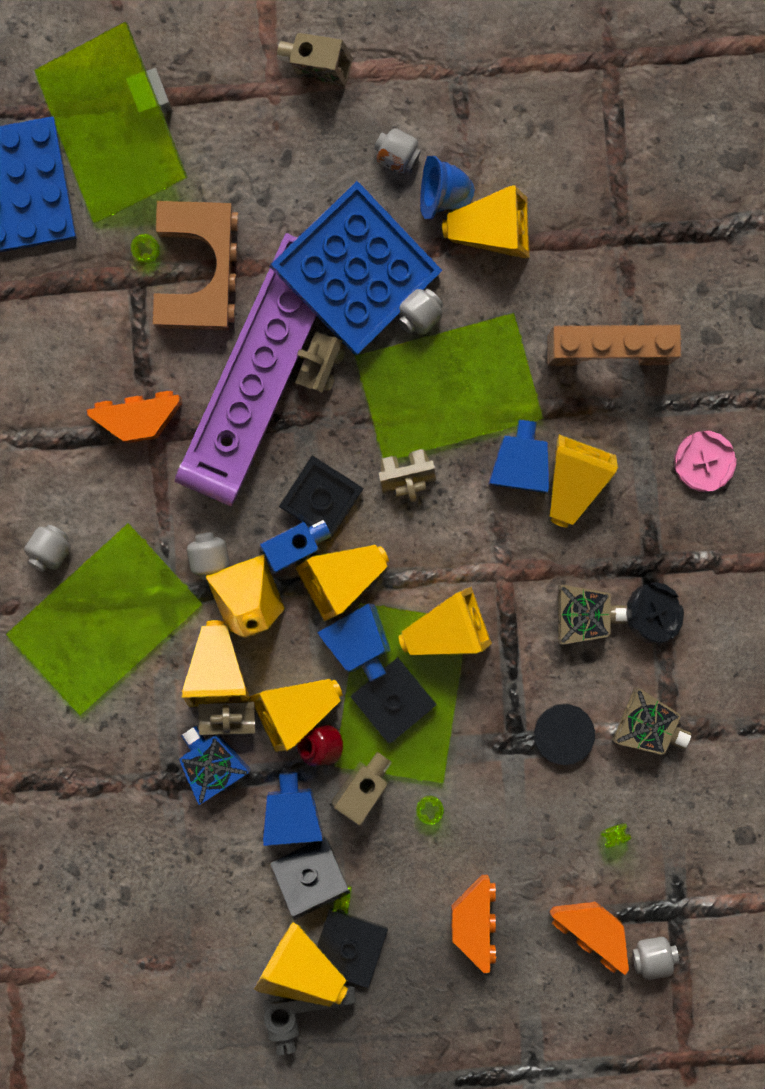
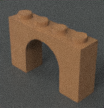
[153,201,239,330]
[547,325,681,366]

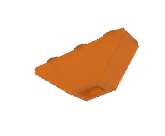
[87,391,182,443]
[451,875,496,973]
[549,902,629,975]

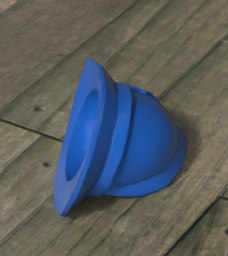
[420,156,475,219]

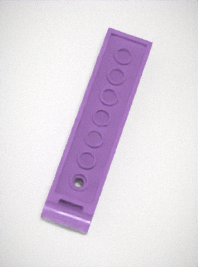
[174,233,317,507]

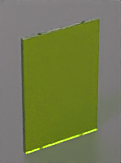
[34,22,188,223]
[355,313,543,459]
[6,523,202,715]
[335,603,463,783]

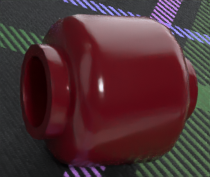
[297,725,343,766]

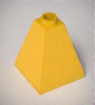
[442,186,529,258]
[550,434,618,528]
[296,545,389,621]
[206,554,285,638]
[399,586,492,655]
[182,620,250,707]
[249,679,343,752]
[254,922,348,1007]

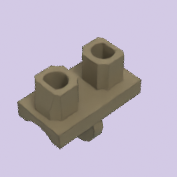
[295,332,346,393]
[379,449,436,503]
[198,702,255,735]

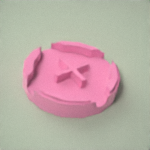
[674,431,736,492]

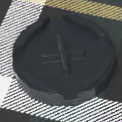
[626,582,684,644]
[533,703,595,765]

